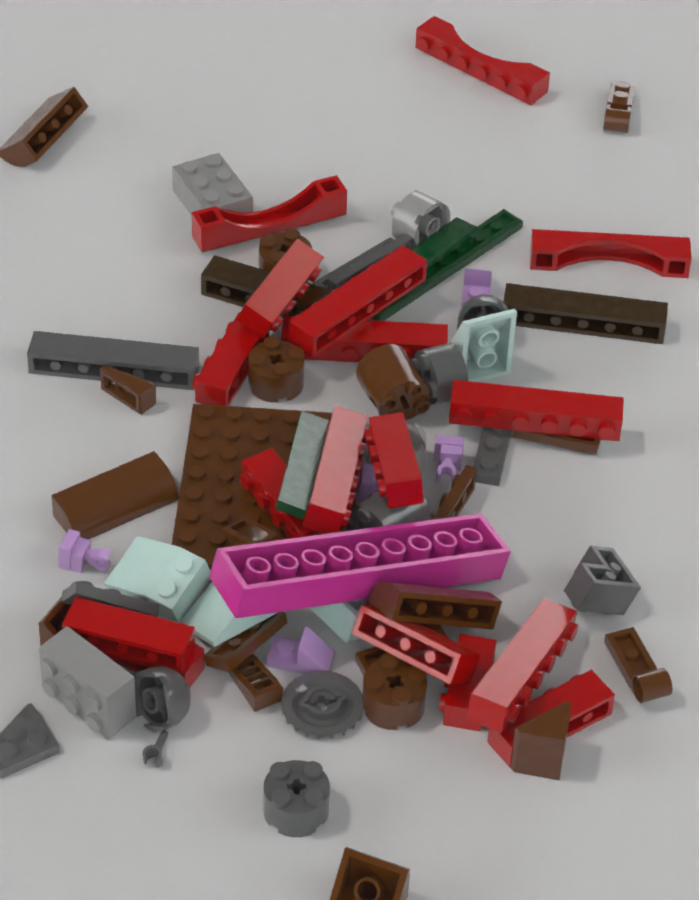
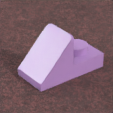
[461,268,492,308]
[267,626,335,674]

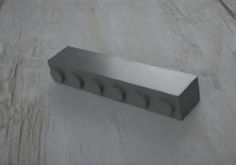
[27,331,199,390]

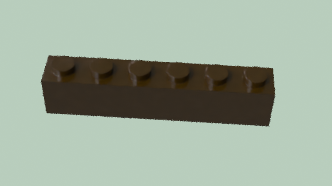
[201,255,333,318]
[503,283,668,344]

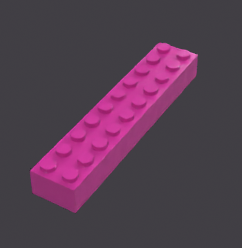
[209,513,511,618]

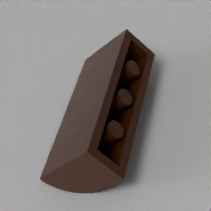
[0,87,89,167]
[51,451,179,540]
[367,582,502,630]

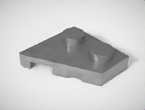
[0,703,60,779]

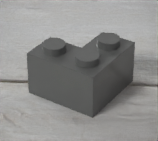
[563,545,641,615]

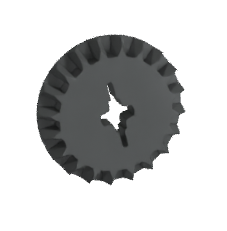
[281,671,364,739]

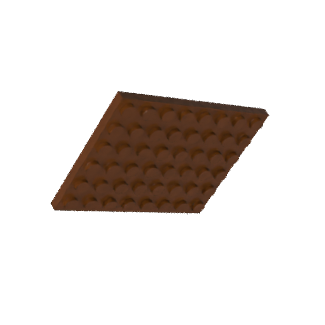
[172,404,357,582]

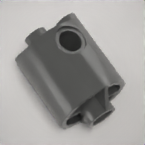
[344,490,431,531]

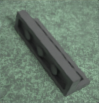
[313,233,413,290]

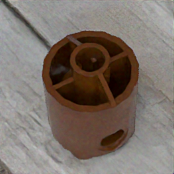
[356,344,431,420]

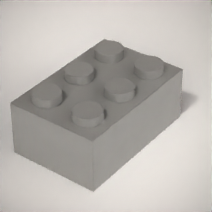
[172,153,253,216]
[39,626,136,739]

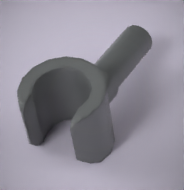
[142,730,169,768]

